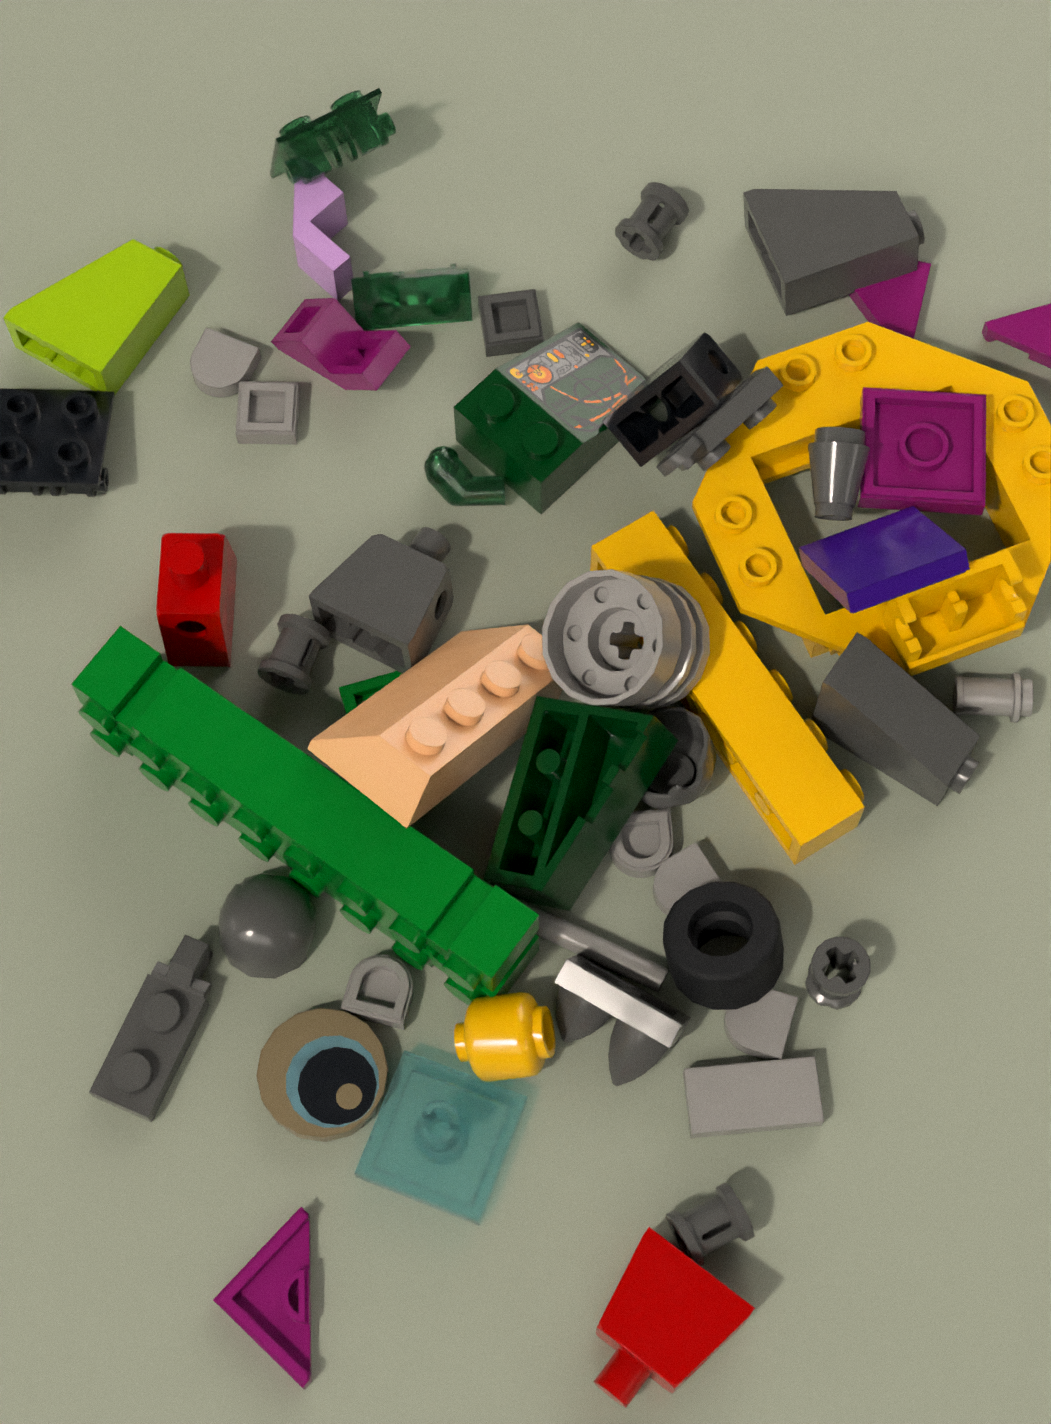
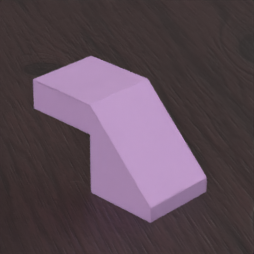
[293,158,354,301]

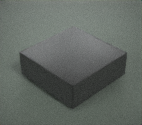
[478,289,544,357]

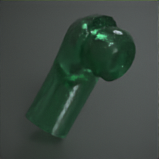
[424,446,505,507]

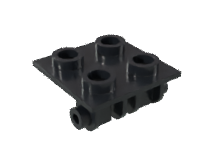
[0,388,115,497]

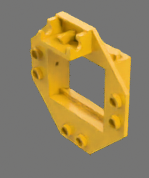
[692,322,1051,676]

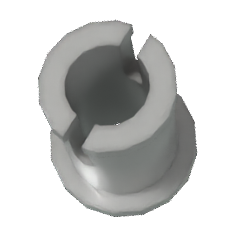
[953,673,1033,723]

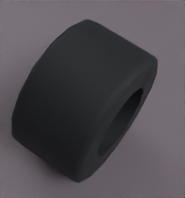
[663,882,784,1010]

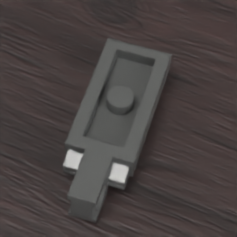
[89,935,213,1122]

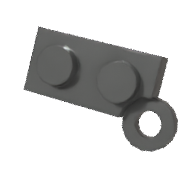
[656,367,784,477]

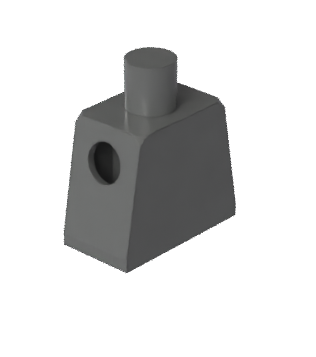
[309,527,454,673]

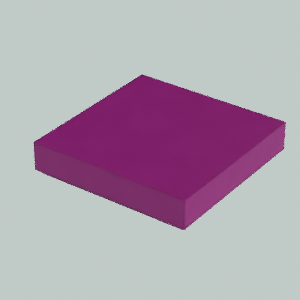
[857,387,986,515]

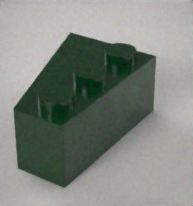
[483,696,679,911]

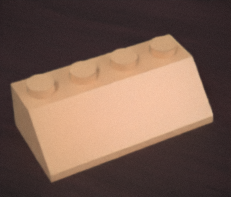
[307,625,563,828]

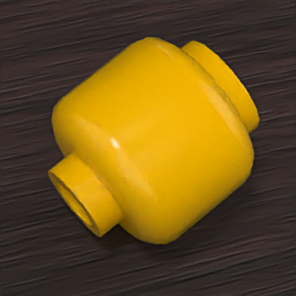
[454,992,555,1082]

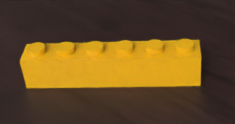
[590,510,865,865]

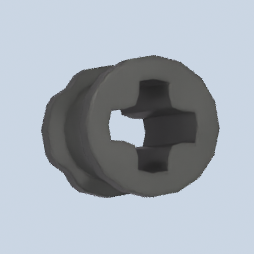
[615,182,689,261]
[257,614,331,695]
[805,936,870,1010]
[666,1182,755,1266]

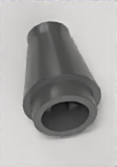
[808,427,870,521]

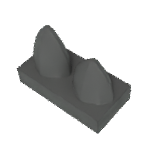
[554,954,691,1086]

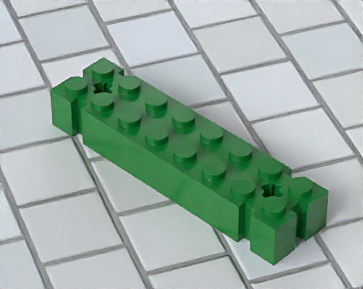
[71,626,539,1005]

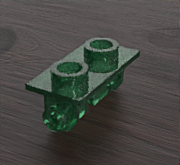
[351,263,473,330]

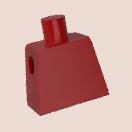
[156,533,237,667]
[593,1227,755,1408]

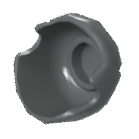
[640,707,716,810]
[219,873,316,979]

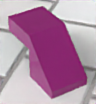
[271,298,411,391]

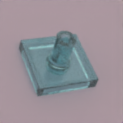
[354,1050,527,1226]

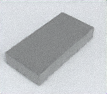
[683,1056,824,1138]

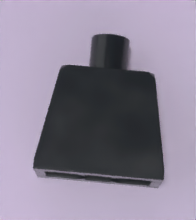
[602,332,743,467]

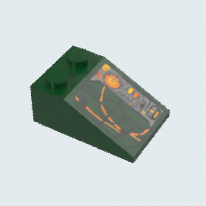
[453,322,661,514]

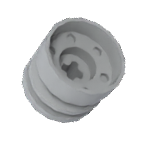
[542,569,710,709]

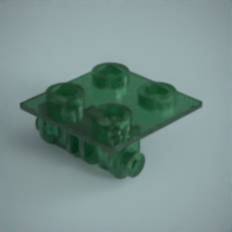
[270,88,396,184]

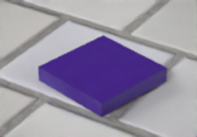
[799,506,970,614]

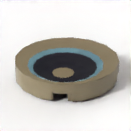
[256,1008,389,1142]

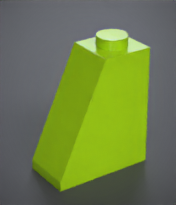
[3,239,190,395]

